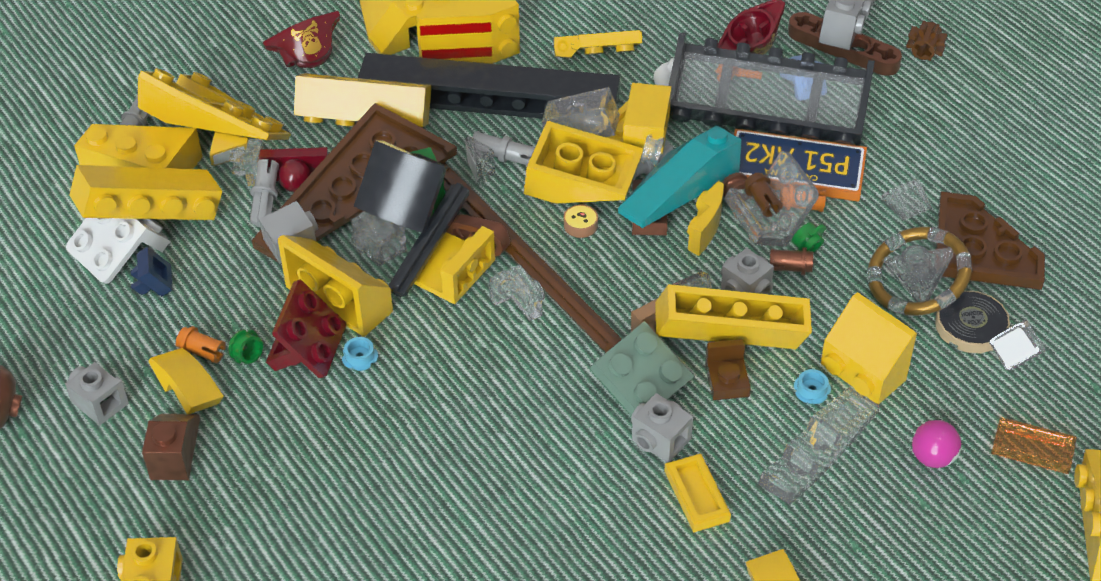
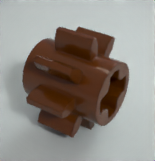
[906,20,948,61]

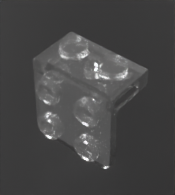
[724,151,819,247]

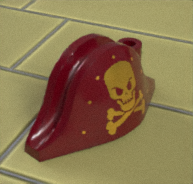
[718,0,785,55]
[263,11,340,68]

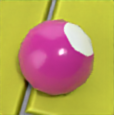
[912,420,961,468]

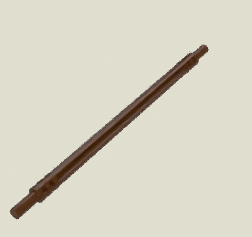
[443,162,622,353]

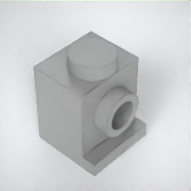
[65,362,129,426]

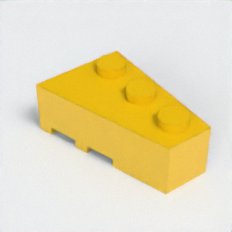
[74,124,203,169]

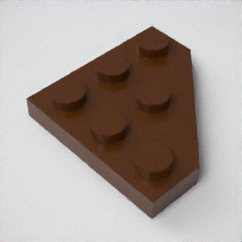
[934,191,1045,290]

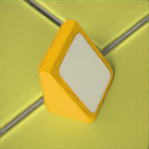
[210,132,250,166]

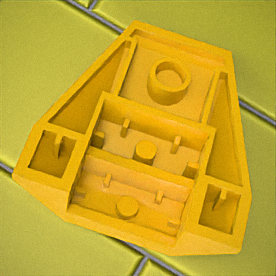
[359,0,454,55]

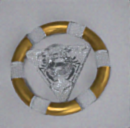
[867,227,972,316]

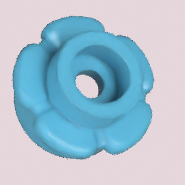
[342,337,378,371]
[794,369,831,404]

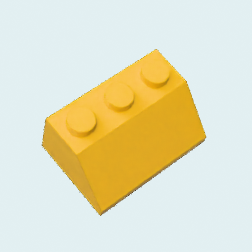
[278,235,393,337]

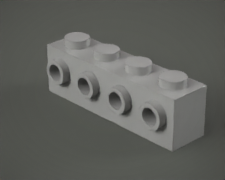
[819,0,875,50]

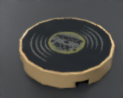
[935,291,1010,354]

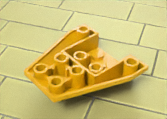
[138,68,291,140]

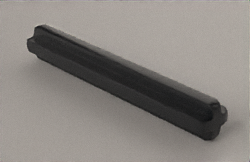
[389,183,469,298]

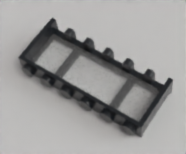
[668,32,875,146]

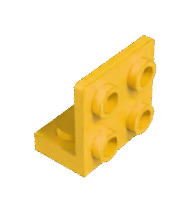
[414,226,495,304]

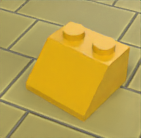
[820,292,917,405]

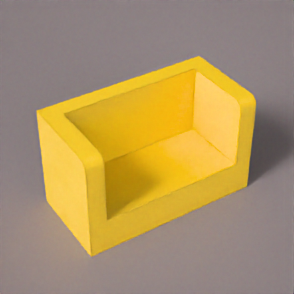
[623,83,671,154]

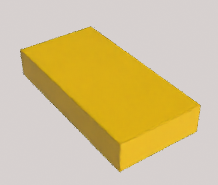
[664,453,731,533]

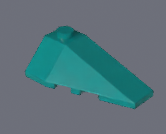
[618,126,741,228]

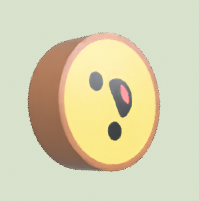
[564,205,598,238]

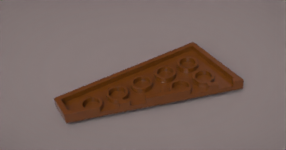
[251,103,457,264]

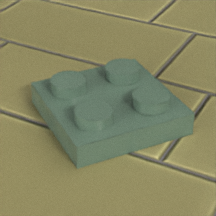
[590,321,694,416]

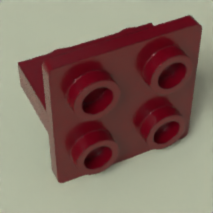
[266,279,346,378]

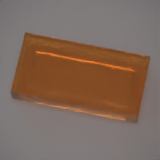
[991,417,1077,474]

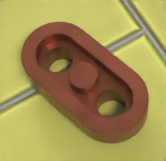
[447,214,510,257]

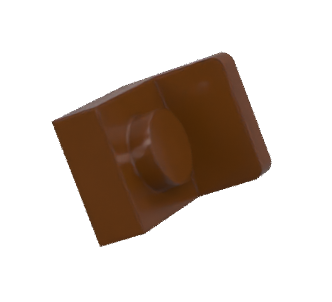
[705,339,751,400]

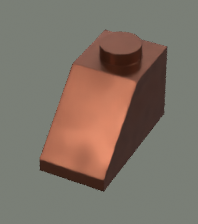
[142,414,200,480]

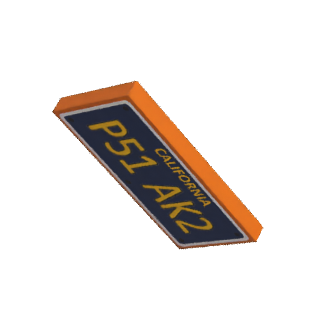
[734,128,867,202]

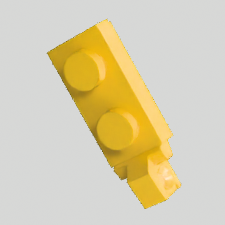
[553,30,642,58]

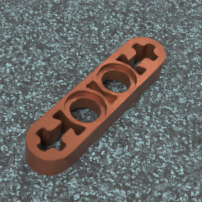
[788,12,902,76]

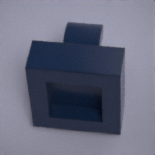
[130,247,173,297]

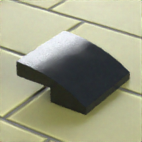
[354,140,448,233]

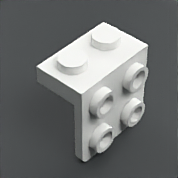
[66,218,171,284]

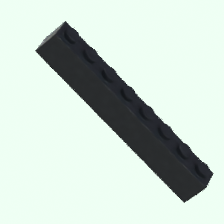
[358,53,620,124]

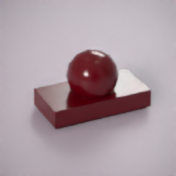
[259,147,328,192]

